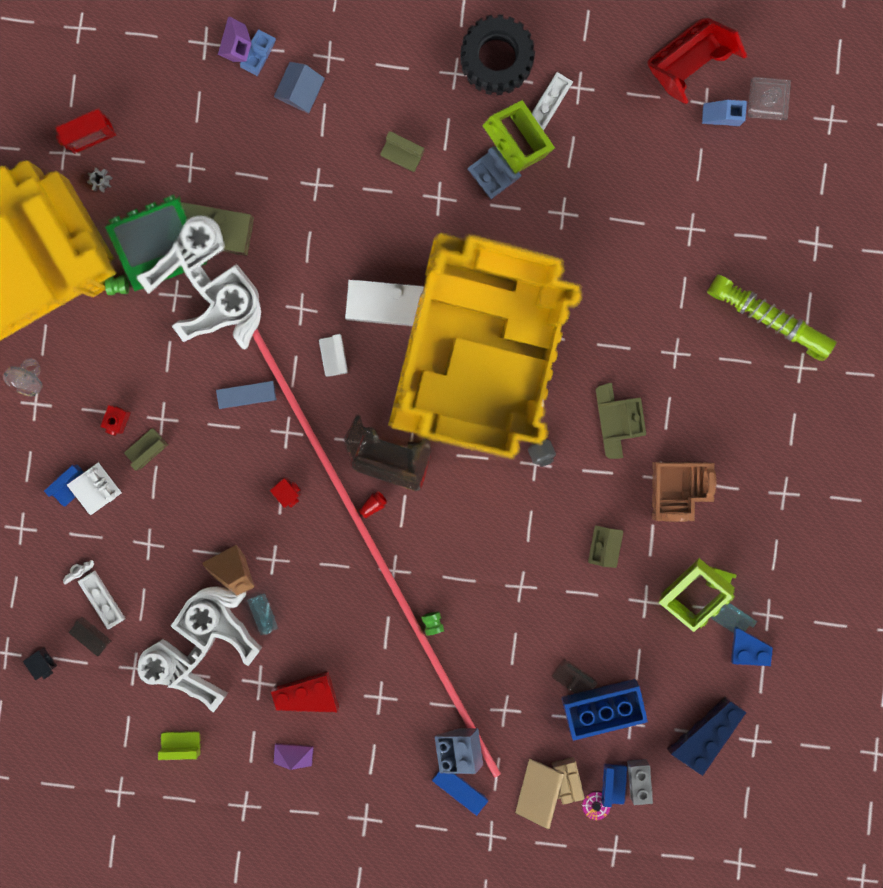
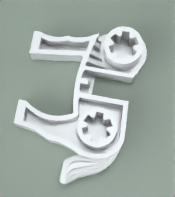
[137,216,261,349]
[138,586,262,712]

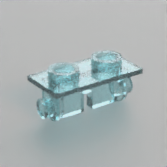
[247,593,279,635]

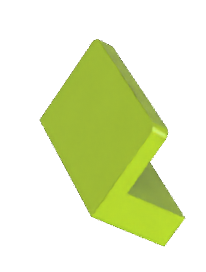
[158,731,200,760]

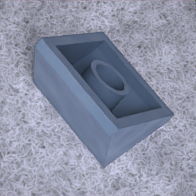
[274,62,325,114]

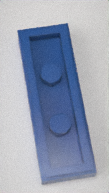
[432,771,488,816]

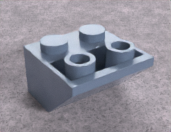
[435,728,483,774]

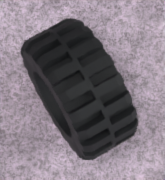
[460,14,535,95]

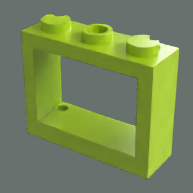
[482,100,555,174]
[659,558,735,632]

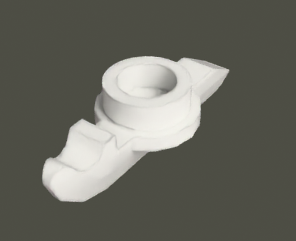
[63,560,94,584]

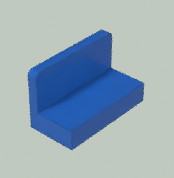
[44,465,84,506]
[601,764,627,807]

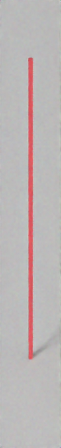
[252,329,501,778]

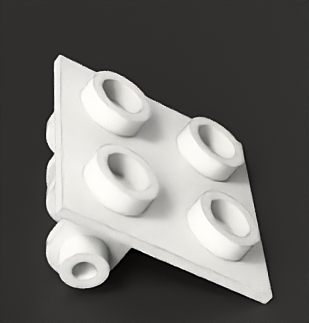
[67,462,122,515]

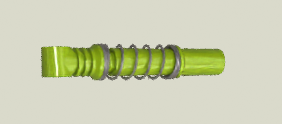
[707,275,837,361]

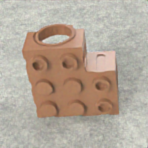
[652,462,716,522]

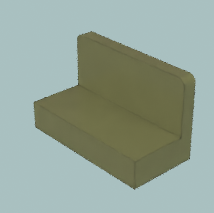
[381,131,424,172]
[125,429,168,471]
[588,525,623,568]

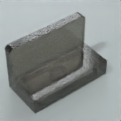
[68,617,112,657]

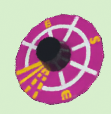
[582,792,610,820]

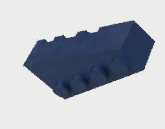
[667,697,746,776]

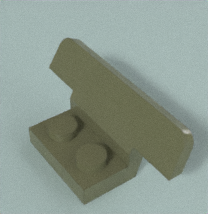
[596,383,646,459]

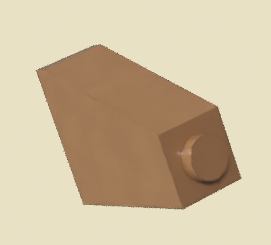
[203,545,254,596]

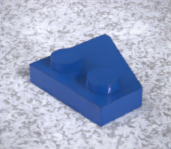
[731,627,773,666]

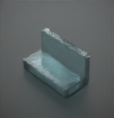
[710,603,757,633]

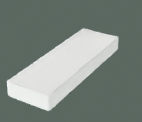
[532,72,573,131]
[77,571,126,630]

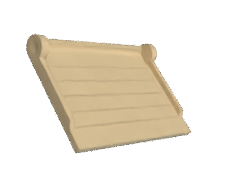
[515,759,564,829]

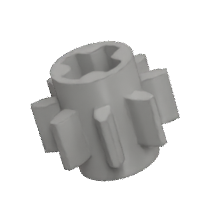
[87,168,113,193]

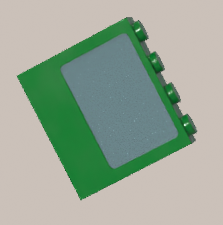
[105,195,208,291]

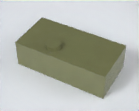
[167,202,254,256]

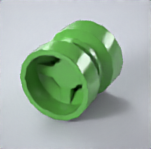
[105,275,129,295]
[421,611,444,636]

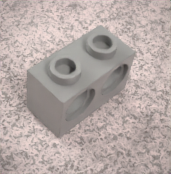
[627,759,653,805]

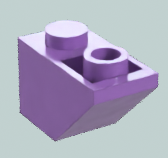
[218,17,251,62]

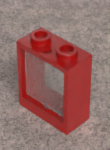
[56,108,117,154]

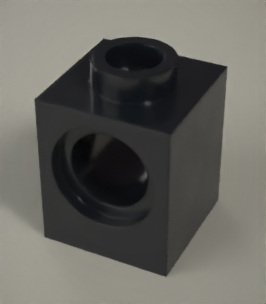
[22,647,57,680]

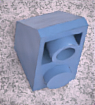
[702,100,747,126]

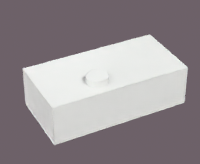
[345,280,424,326]

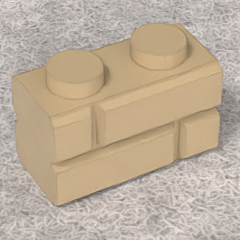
[552,757,585,804]

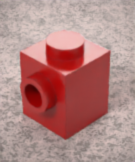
[100,405,131,436]
[269,477,301,508]

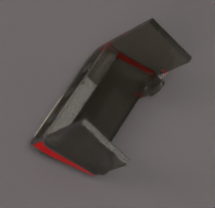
[344,415,431,491]

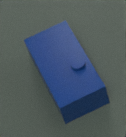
[561,679,648,741]

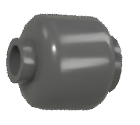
[528,439,556,467]

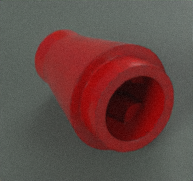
[359,491,388,519]

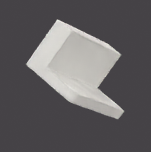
[319,334,348,377]

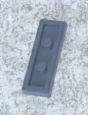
[216,381,277,409]

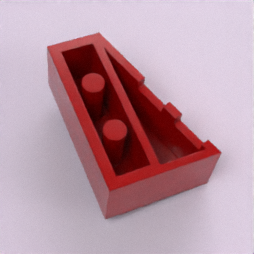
[271,671,339,712]

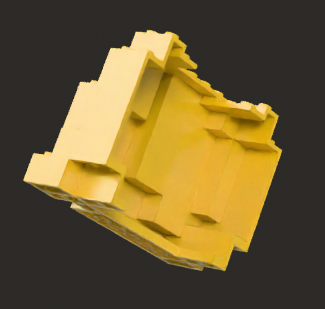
[0,161,116,341]
[388,233,582,458]

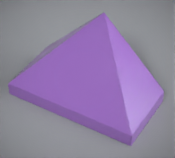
[274,743,313,770]

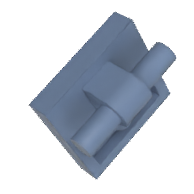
[467,146,522,200]

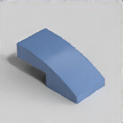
[240,29,276,76]

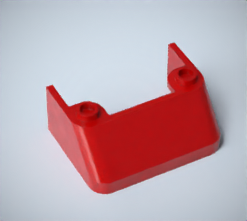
[647,18,747,104]

